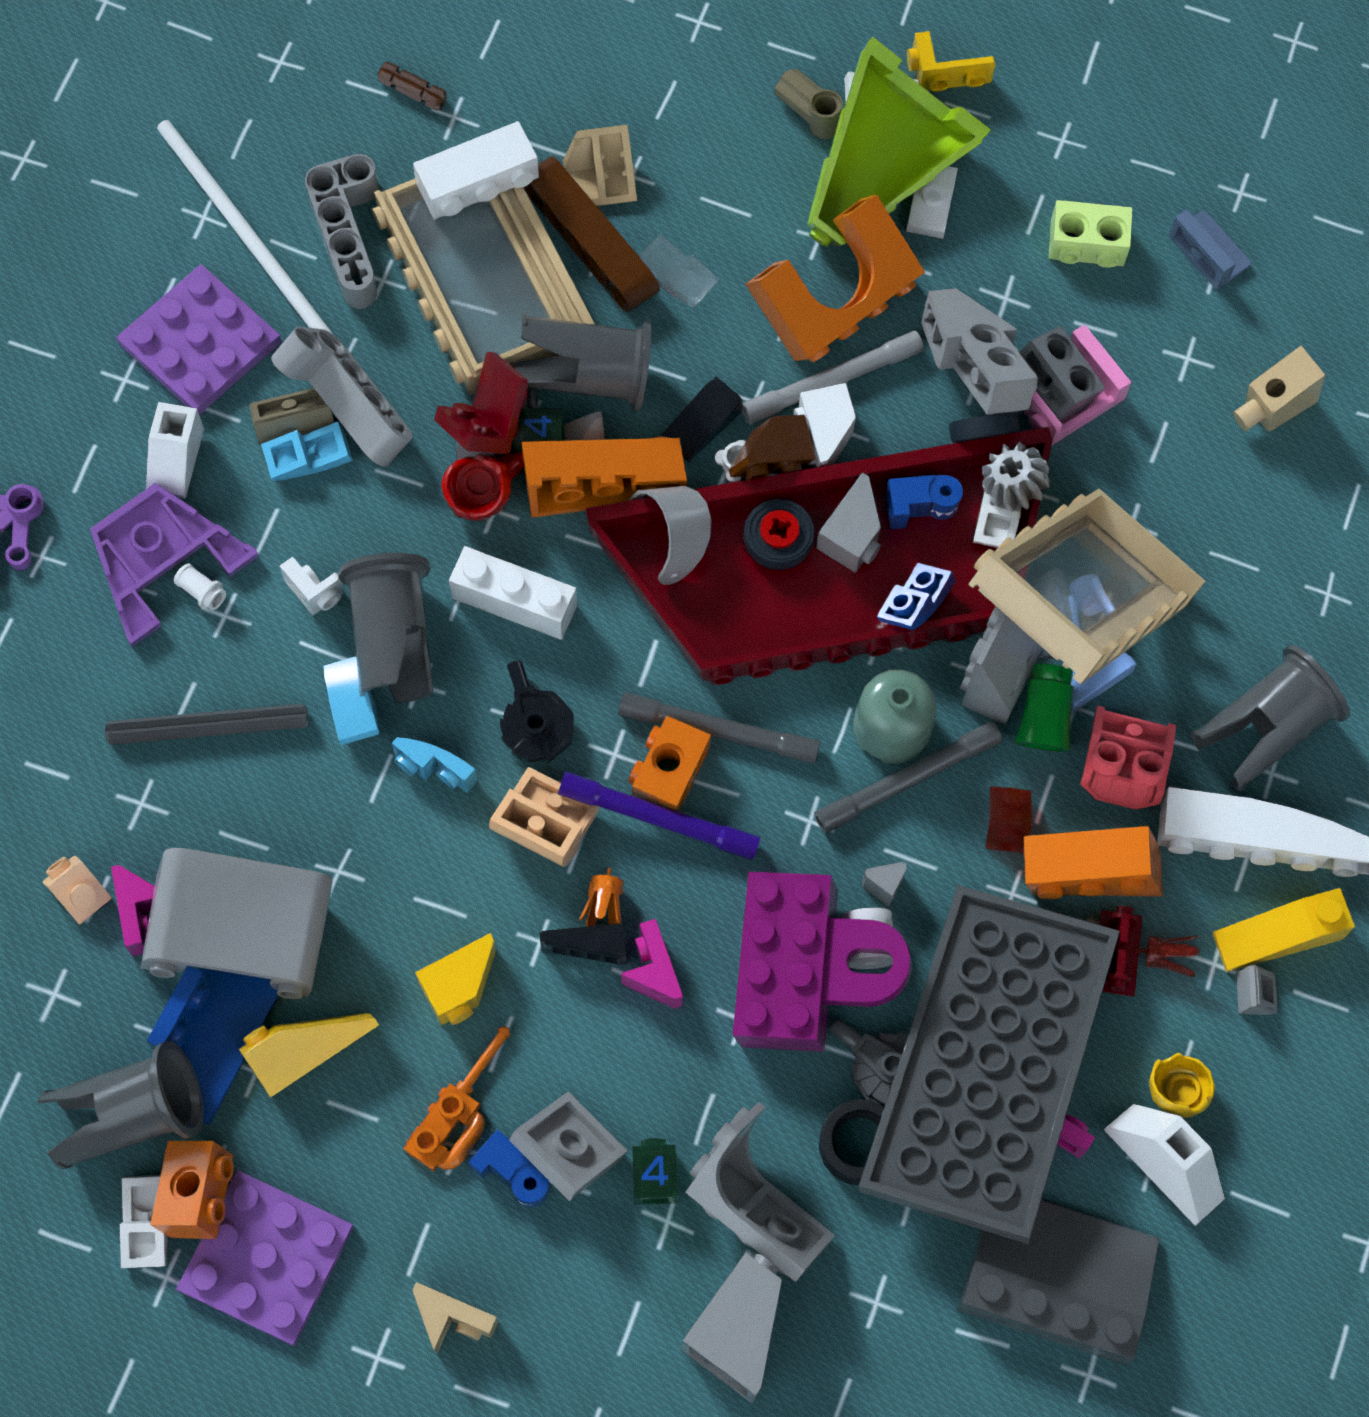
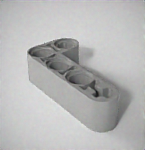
[305,154,379,309]
[271,327,413,467]

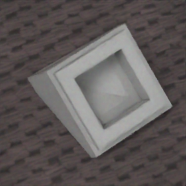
[563,412,605,441]

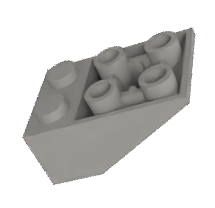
[960,606,1043,726]

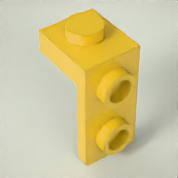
[907,31,996,92]

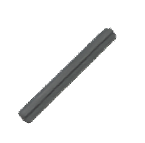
[105,704,309,745]

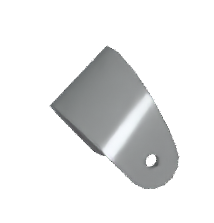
[628,486,711,585]

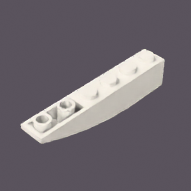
[1157,787,1369,877]

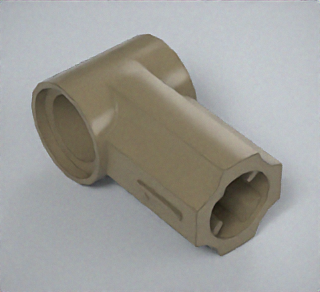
[774,68,843,139]

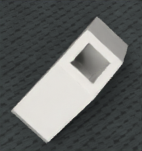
[1104,1104,1225,1226]

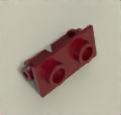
[1099,906,1143,997]

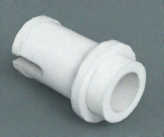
[174,563,226,610]

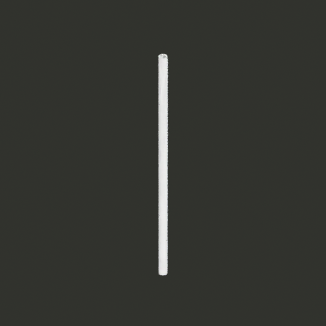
[157,120,333,334]

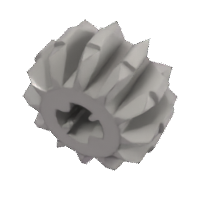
[982,441,1050,512]

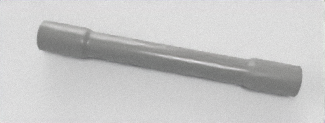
[742,330,924,425]

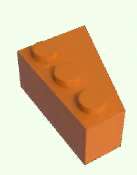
[1024,826,1163,899]

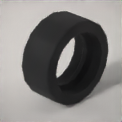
[819,1099,884,1185]

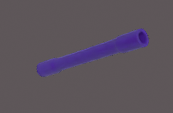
[557,771,760,860]

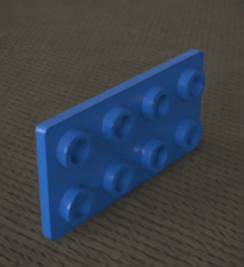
[147,966,279,1125]

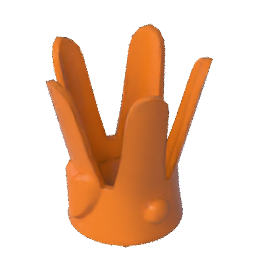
[578,868,624,927]

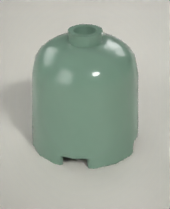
[853,670,936,764]

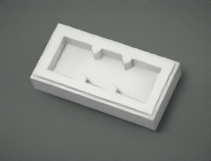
[906,166,958,239]

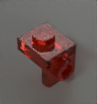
[985,786,1032,853]

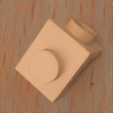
[42,856,112,925]

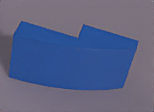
[877,563,956,630]

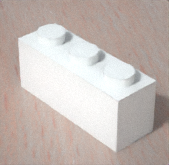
[413,121,539,220]
[449,546,577,640]

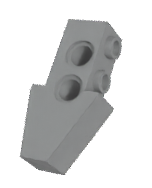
[921,288,1038,415]

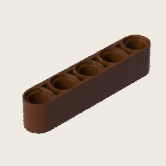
[523,156,660,312]

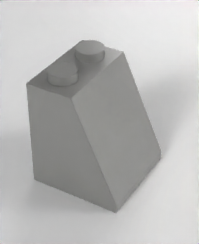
[681,1253,782,1403]

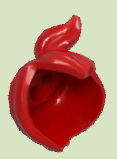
[441,451,524,521]

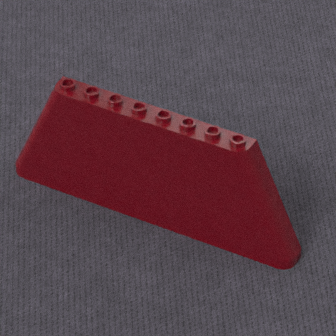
[586,427,1053,685]

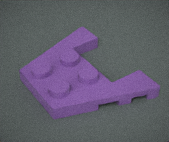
[90,483,258,647]

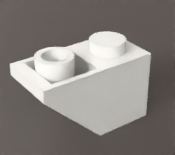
[794,383,856,468]
[146,402,204,499]

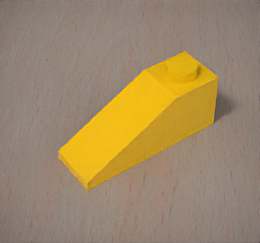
[1212,888,1355,972]
[239,1013,379,1098]

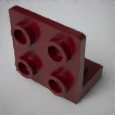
[434,352,528,454]

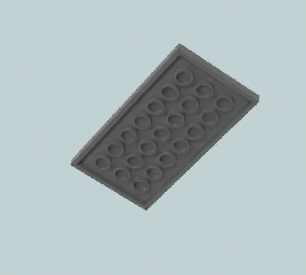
[859,885,1120,1244]

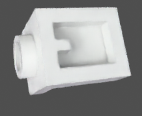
[280,557,344,616]

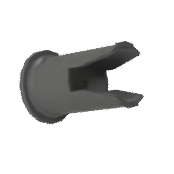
[515,314,651,412]
[338,553,433,703]
[1191,644,1350,792]
[37,1041,204,1170]

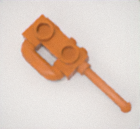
[403,1026,511,1172]

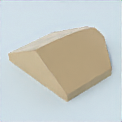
[563,124,637,206]

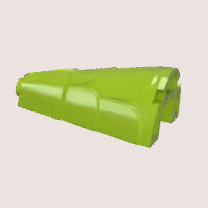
[807,37,991,247]

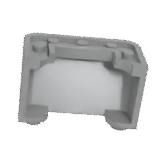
[140,848,332,999]

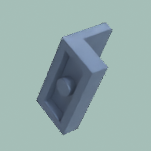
[1168,209,1251,290]

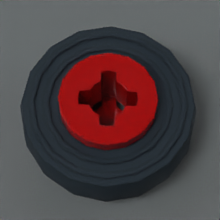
[743,499,815,570]

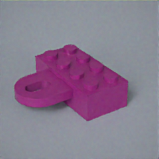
[733,872,912,1052]

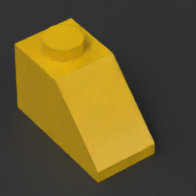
[415,933,496,1026]

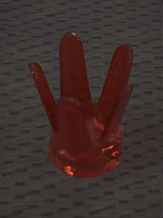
[1134,935,1199,977]

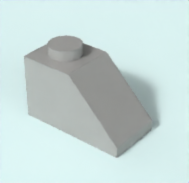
[816,473,881,573]

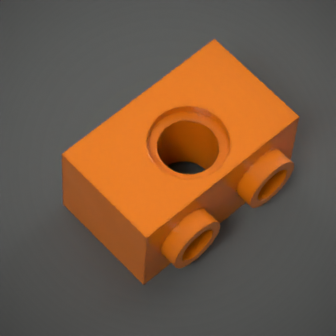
[628,715,711,812]
[150,1141,234,1239]

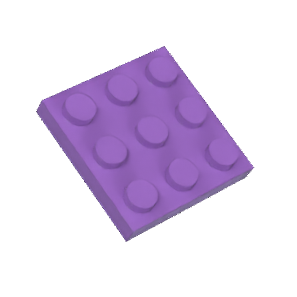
[116,264,282,415]
[176,1170,354,1347]

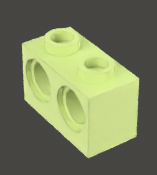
[1049,200,1132,268]

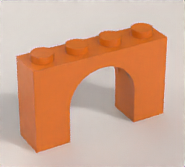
[745,194,925,362]

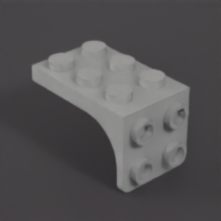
[685,1102,835,1282]

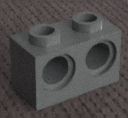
[1019,326,1106,421]

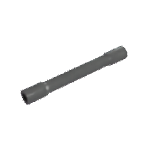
[618,692,821,764]
[814,721,1002,834]

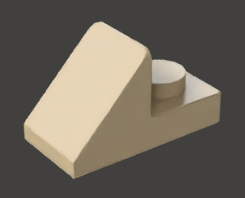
[412,1282,499,1354]

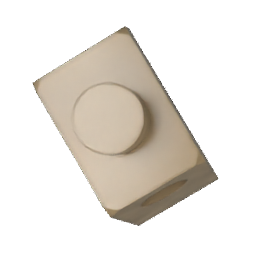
[1233,346,1325,431]

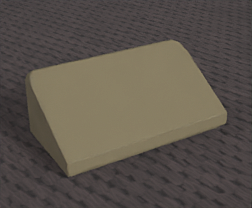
[249,388,334,447]

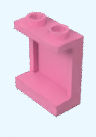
[1023,324,1131,445]

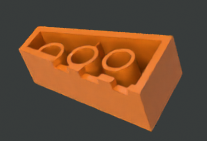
[522,436,687,518]

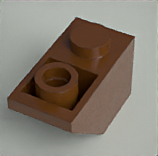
[729,415,816,480]

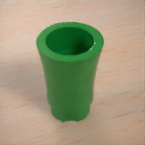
[1014,664,1074,752]

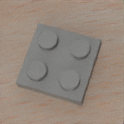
[509,1091,628,1201]

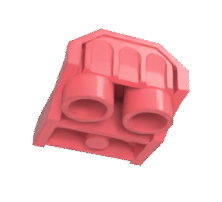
[1080,705,1176,810]

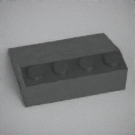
[957,1200,1159,1365]

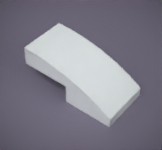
[973,491,1022,548]
[120,1175,168,1268]

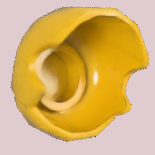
[1149,1053,1215,1118]

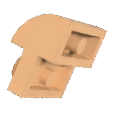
[489,767,600,867]

